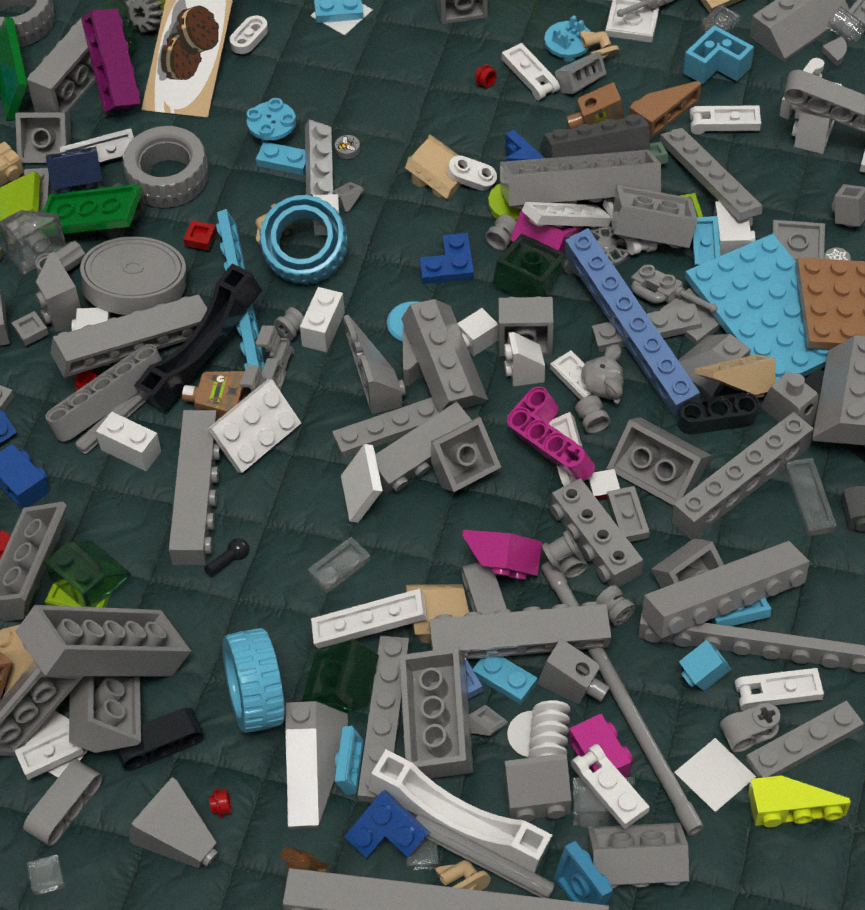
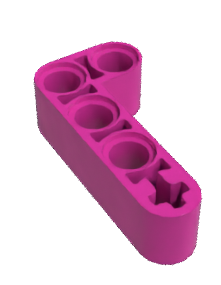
[507,387,595,480]

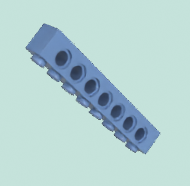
[565,228,700,419]

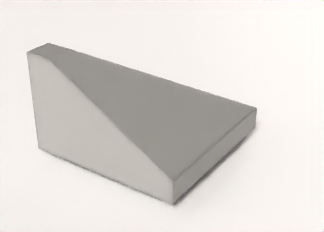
[333,182,363,212]
[469,705,508,736]

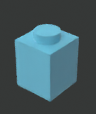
[679,640,732,691]

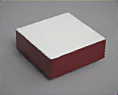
[587,469,620,501]

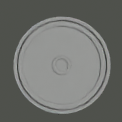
[80,237,186,315]

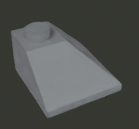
[678,334,751,397]

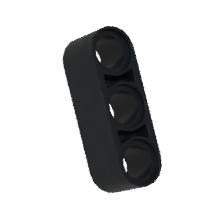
[678,393,759,434]
[115,708,204,771]

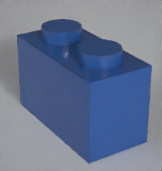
[0,444,50,510]

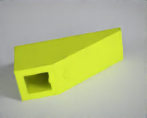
[748,776,850,827]

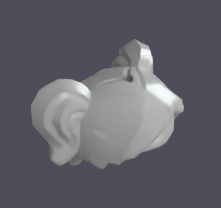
[581,344,624,405]

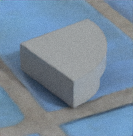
[821,36,847,66]

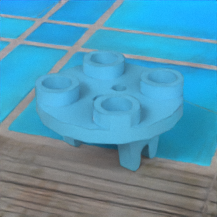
[544,15,591,62]
[247,98,296,143]

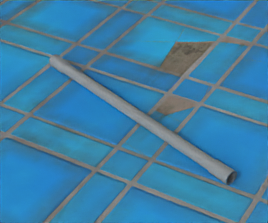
[541,561,704,836]

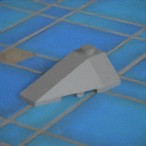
[343,315,406,414]
[286,701,348,829]

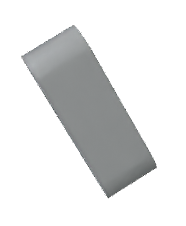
[461,562,507,615]
[23,759,103,846]

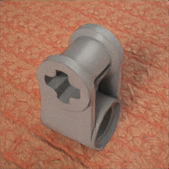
[542,530,588,578]
[719,703,780,753]

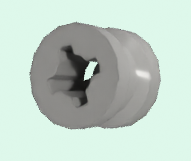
[274,307,304,341]

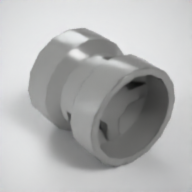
[485,215,516,251]
[575,396,611,434]
[595,585,636,626]

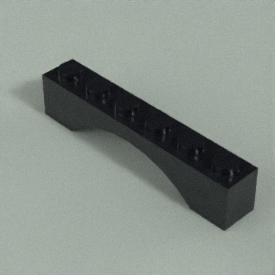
[134,263,262,413]

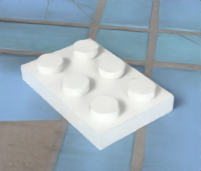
[207,379,301,473]

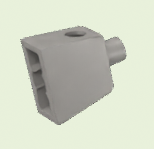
[761,372,818,427]
[537,638,610,704]

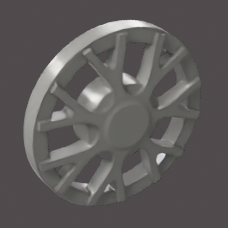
[590,226,629,266]

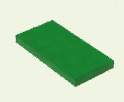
[0,17,28,120]
[35,184,143,236]

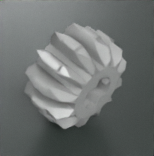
[124,0,164,33]

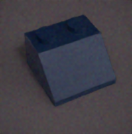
[46,146,102,193]

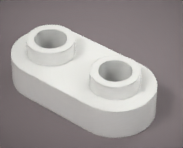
[230,15,268,54]
[446,155,497,191]

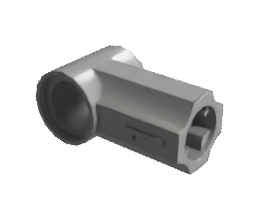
[35,241,85,276]

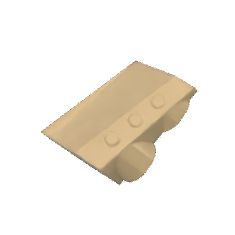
[405,134,465,200]
[405,584,469,643]

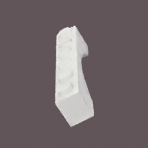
[368,749,552,873]

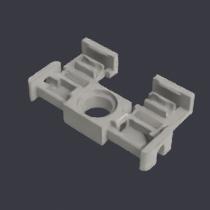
[239,326,294,391]

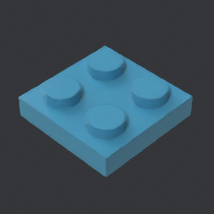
[554,841,613,905]

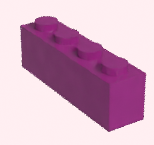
[81,9,141,113]

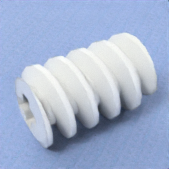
[529,700,570,758]

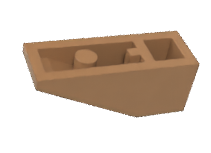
[629,81,702,140]

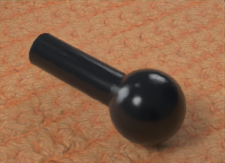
[204,538,250,576]

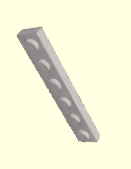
[660,128,762,221]
[357,636,410,802]

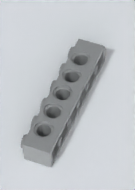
[672,412,814,540]

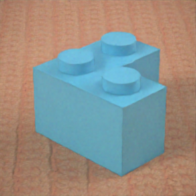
[683,25,754,84]

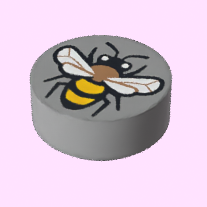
[335,135,360,159]

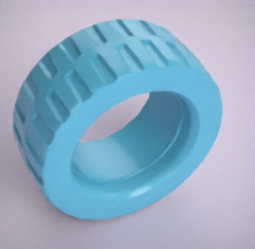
[260,195,348,285]
[223,628,285,733]

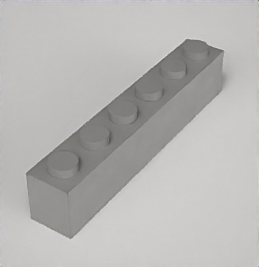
[50,294,207,377]
[169,410,221,565]
[642,541,810,638]
[429,602,611,660]

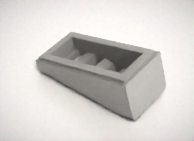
[555,51,607,94]

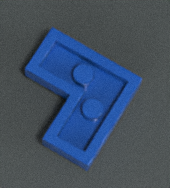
[420,233,474,284]
[344,790,431,858]

